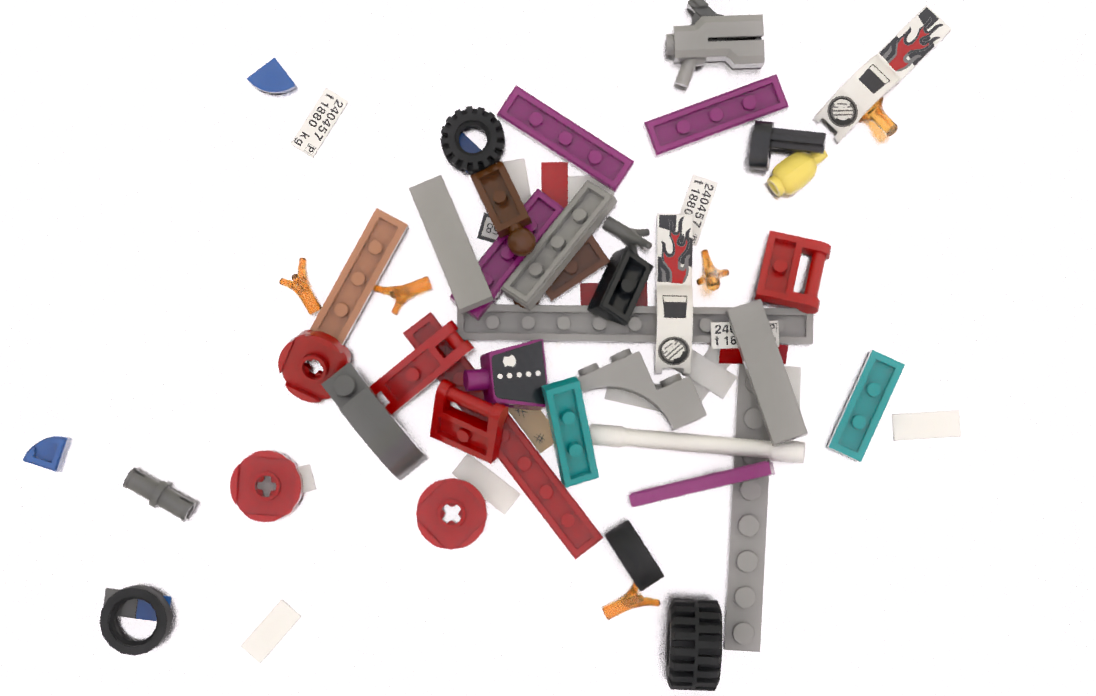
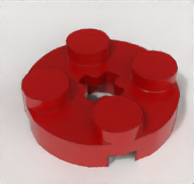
[278,330,351,403]
[230,451,303,522]
[416,478,488,550]

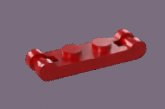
[370,320,474,416]

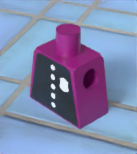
[463,339,548,410]

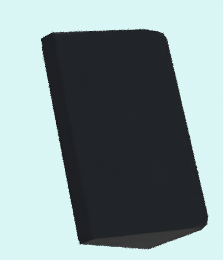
[587,247,654,326]

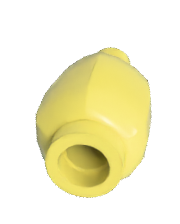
[767,150,828,197]

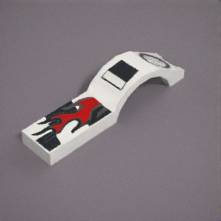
[813,5,952,143]
[655,213,693,374]

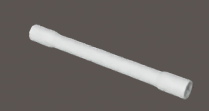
[590,424,806,464]

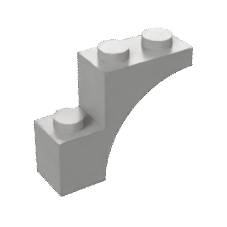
[577,348,707,431]

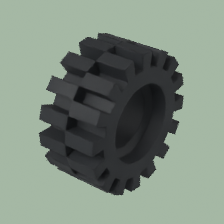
[440,106,505,174]

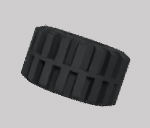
[666,598,722,691]

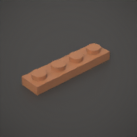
[310,208,408,345]

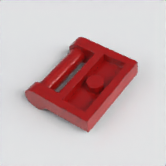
[755,230,831,314]
[430,379,509,464]

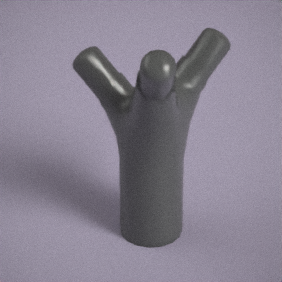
[602,216,652,256]

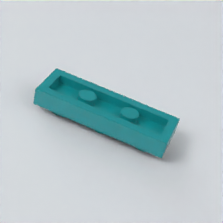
[827,350,905,462]
[541,376,599,488]

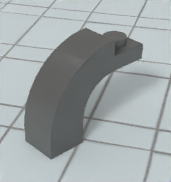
[321,362,428,480]

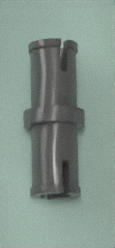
[123,467,196,522]

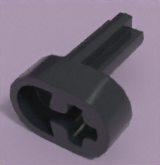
[749,120,826,171]

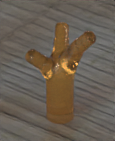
[859,97,898,136]
[697,249,729,291]
[279,258,322,315]
[374,276,432,315]
[602,582,660,620]

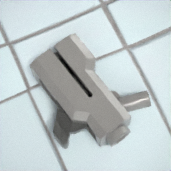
[666,0,765,87]

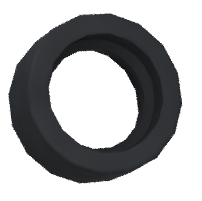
[605,520,664,591]
[99,585,172,656]

